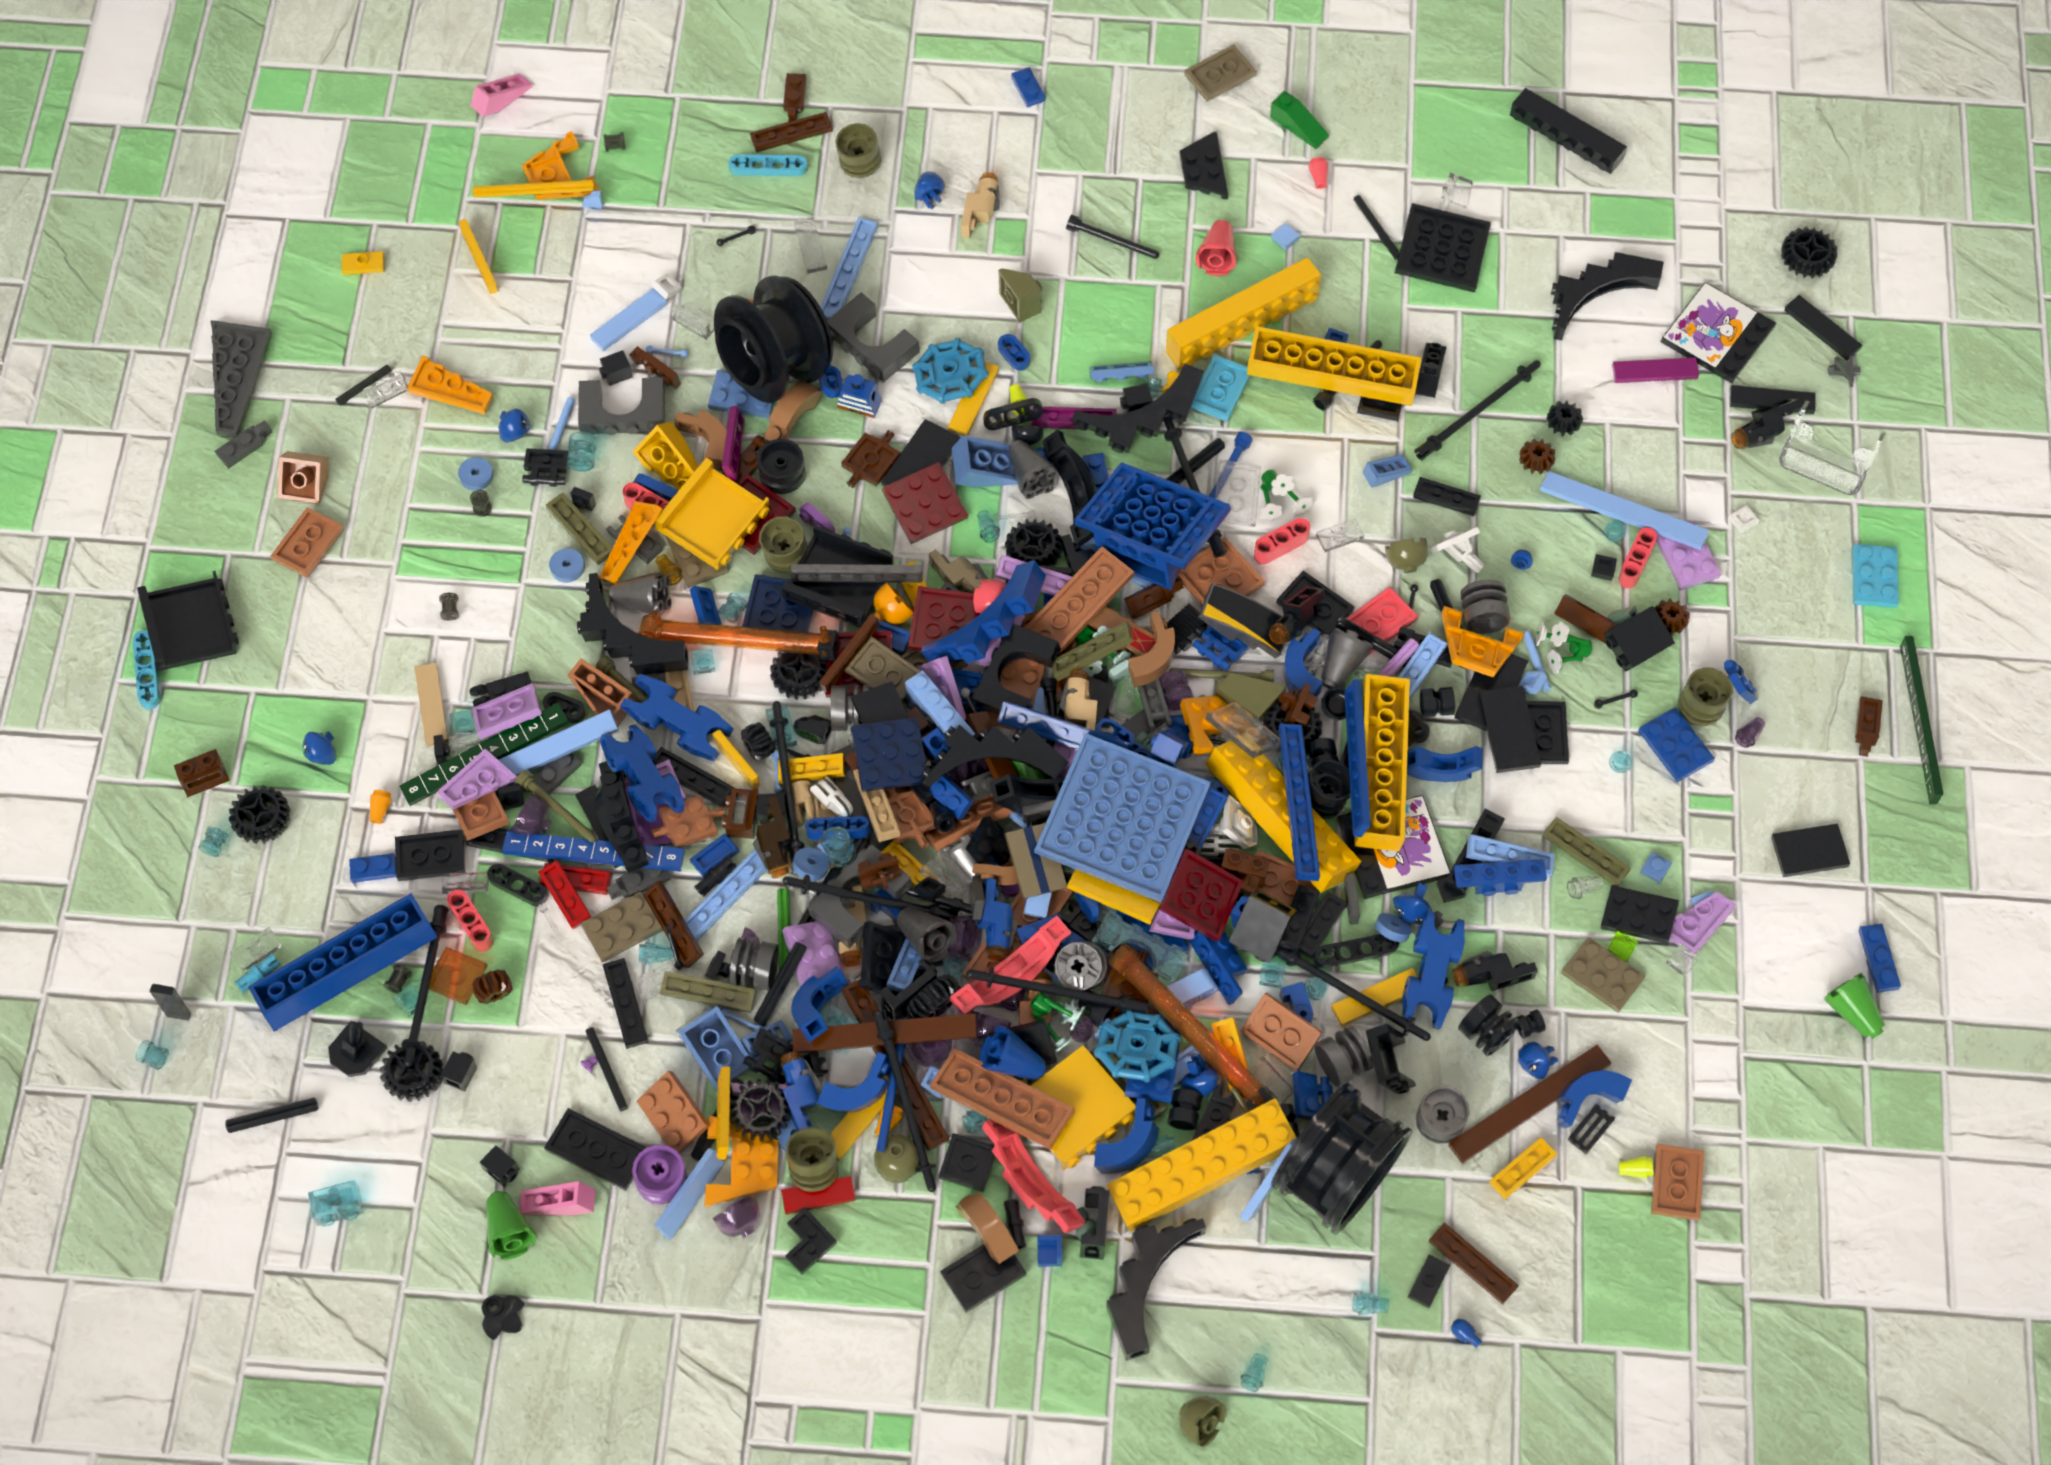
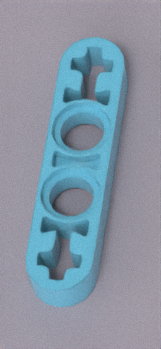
[728,155,808,176]
[133,630,160,709]

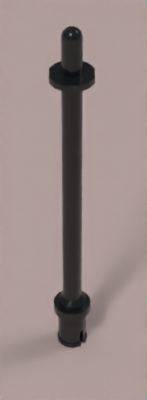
[1414,360,1541,461]
[1164,416,1227,558]
[769,701,805,871]
[782,874,958,924]
[401,905,449,1067]
[1276,946,1431,1041]
[966,967,1149,1013]
[872,1009,936,1192]

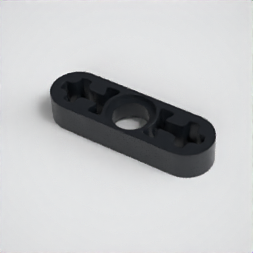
[983,398,1043,431]
[487,864,547,906]

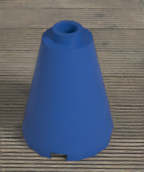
[980,1025,1046,1080]

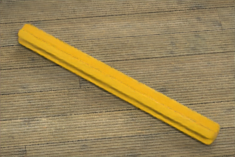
[473,180,595,198]

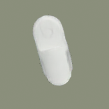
[810,776,853,817]
[1201,836,1241,857]

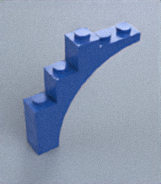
[921,560,1046,663]

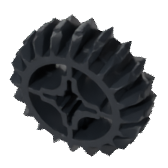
[1781,226,1838,279]
[1005,518,1063,566]
[770,642,828,701]
[1263,702,1322,754]
[229,785,290,844]
[904,974,961,1019]
[380,1041,443,1102]
[729,1079,791,1143]

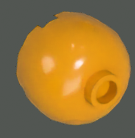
[873,582,914,625]

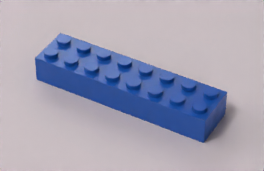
[248,893,437,1032]

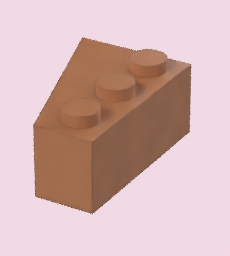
[568,658,638,735]

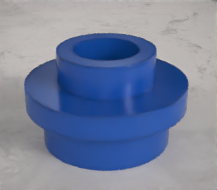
[1511,549,1533,569]

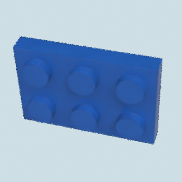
[1638,707,1715,782]

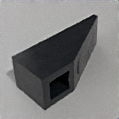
[1415,343,1446,398]

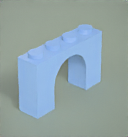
[905,670,976,769]

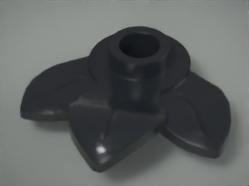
[1408,710,1430,747]
[481,1295,525,1340]

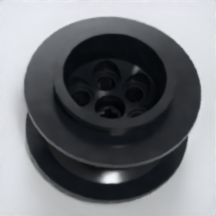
[714,275,833,403]

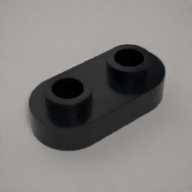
[543,692,585,723]

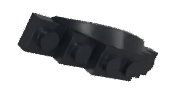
[1042,429,1097,546]
[595,761,649,873]

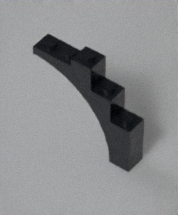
[1550,252,1664,341]
[1072,364,1204,453]
[577,573,689,675]
[919,725,1069,788]
[990,774,1065,814]
[1106,1218,1206,1361]

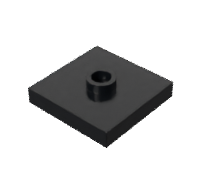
[938,1133,995,1192]

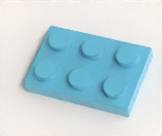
[1191,354,1251,422]
[1852,544,1899,608]

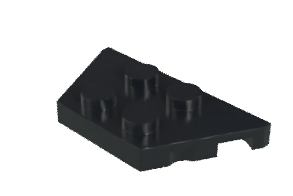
[1179,131,1228,199]

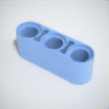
[1149,968,1218,1019]

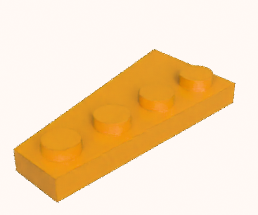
[406,355,493,415]
[599,501,663,584]

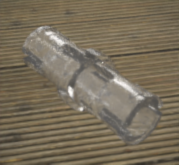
[1305,634,1329,676]

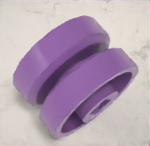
[632,1145,688,1205]

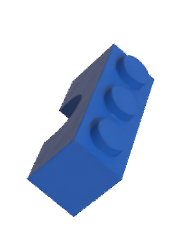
[1150,725,1194,765]

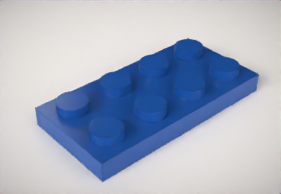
[1125,1019,1183,1103]

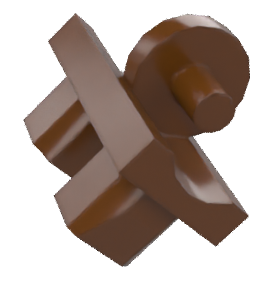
[1279,683,1318,727]
[857,852,902,890]

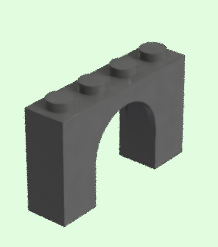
[827,292,920,382]
[578,377,665,436]
[808,844,912,949]

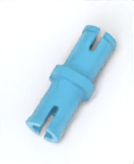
[234,953,281,993]

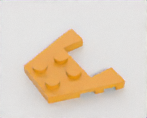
[522,131,599,200]
[1441,606,1525,678]
[1180,695,1266,755]
[704,1116,778,1207]

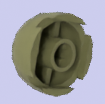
[1384,538,1428,573]
[874,1134,920,1183]
[1179,1396,1226,1447]

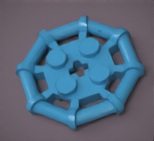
[912,338,989,404]
[1094,1010,1181,1083]

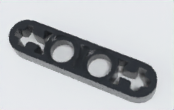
[1312,934,1399,968]

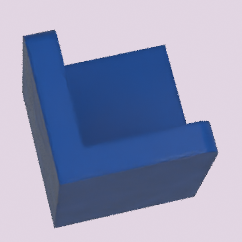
[1037,1235,1062,1267]

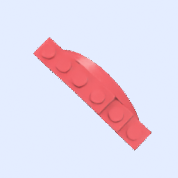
[949,916,1072,1014]
[982,1120,1085,1233]

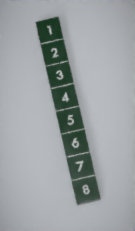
[1900,636,1943,804]
[399,703,569,806]

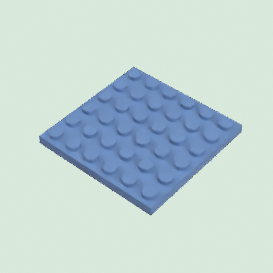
[1034,733,1211,903]

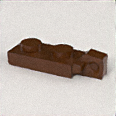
[783,73,807,122]
[629,346,681,389]
[1124,578,1184,619]
[1855,696,1883,757]

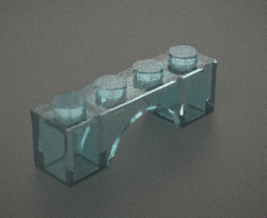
[1091,913,1188,983]

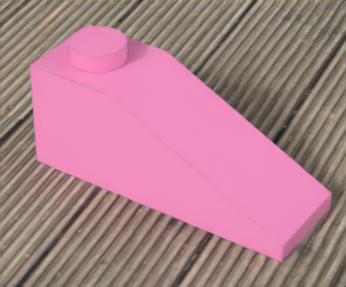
[470,73,533,117]
[519,1181,596,1215]

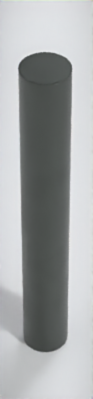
[335,364,392,406]

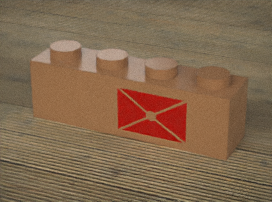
[1087,606,1156,658]

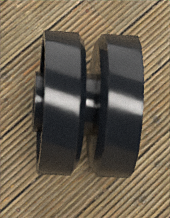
[757,439,806,494]

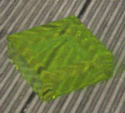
[1607,931,1638,963]

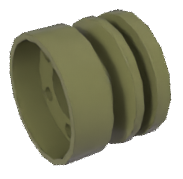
[835,123,881,178]
[759,517,808,573]
[1678,667,1733,726]
[786,1127,839,1192]

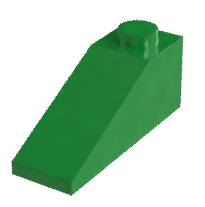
[1270,90,1329,149]

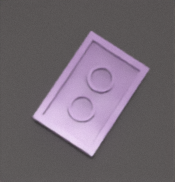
[1656,521,1721,591]
[472,683,542,740]
[782,921,847,986]

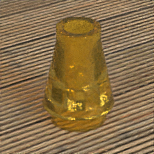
[655,554,682,585]

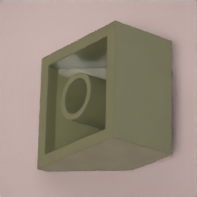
[998,268,1042,323]

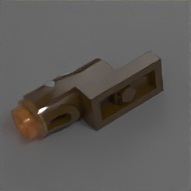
[753,796,791,879]

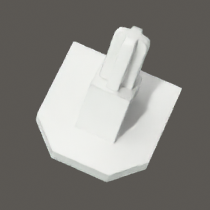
[1430,527,1484,573]
[1208,795,1258,849]

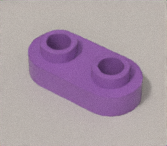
[799,502,835,532]

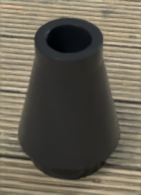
[929,801,955,832]

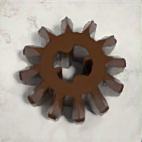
[1519,438,1555,475]
[1655,598,1690,636]
[472,969,513,1004]

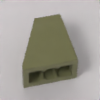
[1216,672,1286,727]

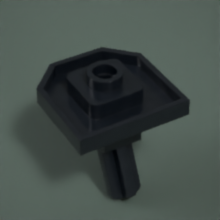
[329,1021,388,1077]

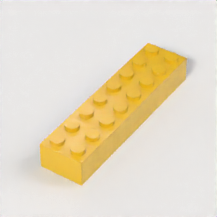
[1166,257,1321,370]
[1246,326,1422,406]
[1354,674,1410,852]
[1205,734,1362,893]
[1106,1098,1296,1232]

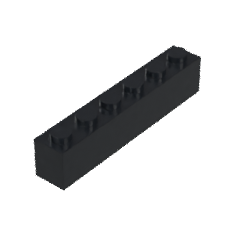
[1510,88,1627,174]

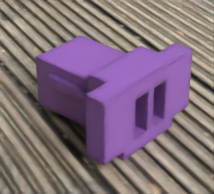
[581,1055,597,1073]

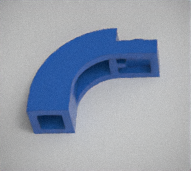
[1283,628,1323,697]
[1407,746,1483,782]
[791,966,849,1042]
[817,1052,891,1113]
[1557,1071,1632,1128]
[1094,1098,1159,1174]

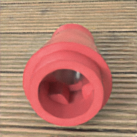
[1308,157,1328,189]

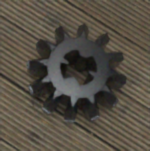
[1546,400,1583,437]
[741,722,775,761]

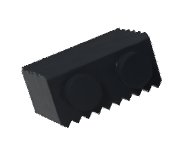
[1166,603,1208,655]

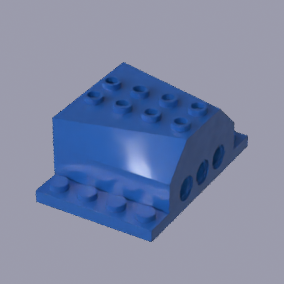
[1074,462,1231,590]

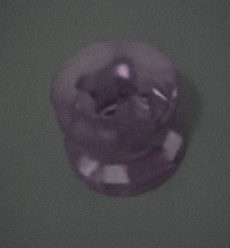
[1070,1014,1093,1043]

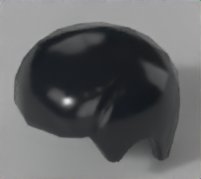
[1011,424,1044,446]
[1321,687,1346,721]

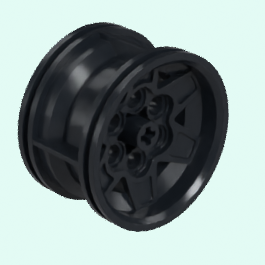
[1271,1082,1413,1235]

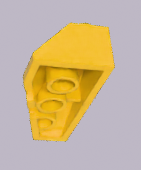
[632,422,699,490]

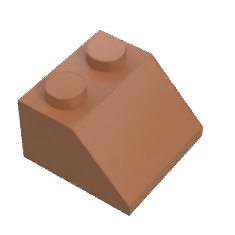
[277,451,329,504]

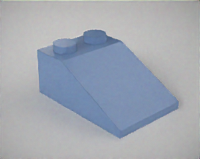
[952,435,1017,488]
[675,1005,750,1090]

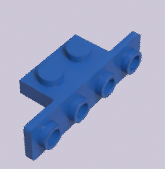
[1454,859,1547,896]
[1188,930,1248,1005]

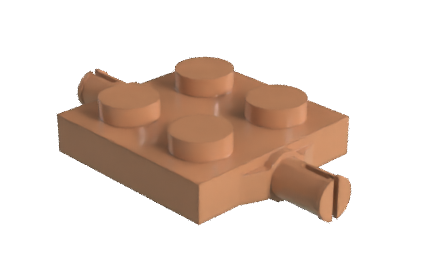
[885,788,935,849]
[651,795,725,848]

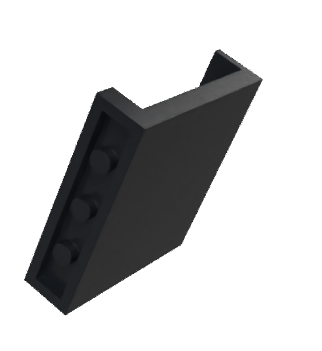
[782,525,894,628]
[137,571,239,671]

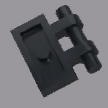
[522,448,569,487]
[743,1028,800,1084]

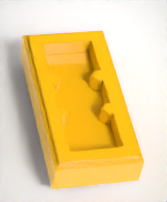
[342,251,384,275]

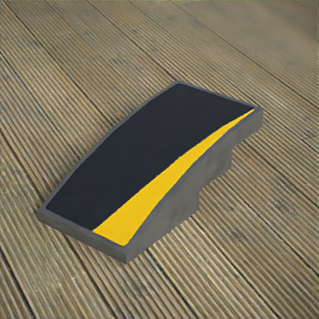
[1198,583,1285,659]

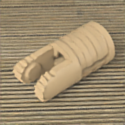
[792,780,815,824]

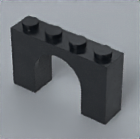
[972,623,1061,716]

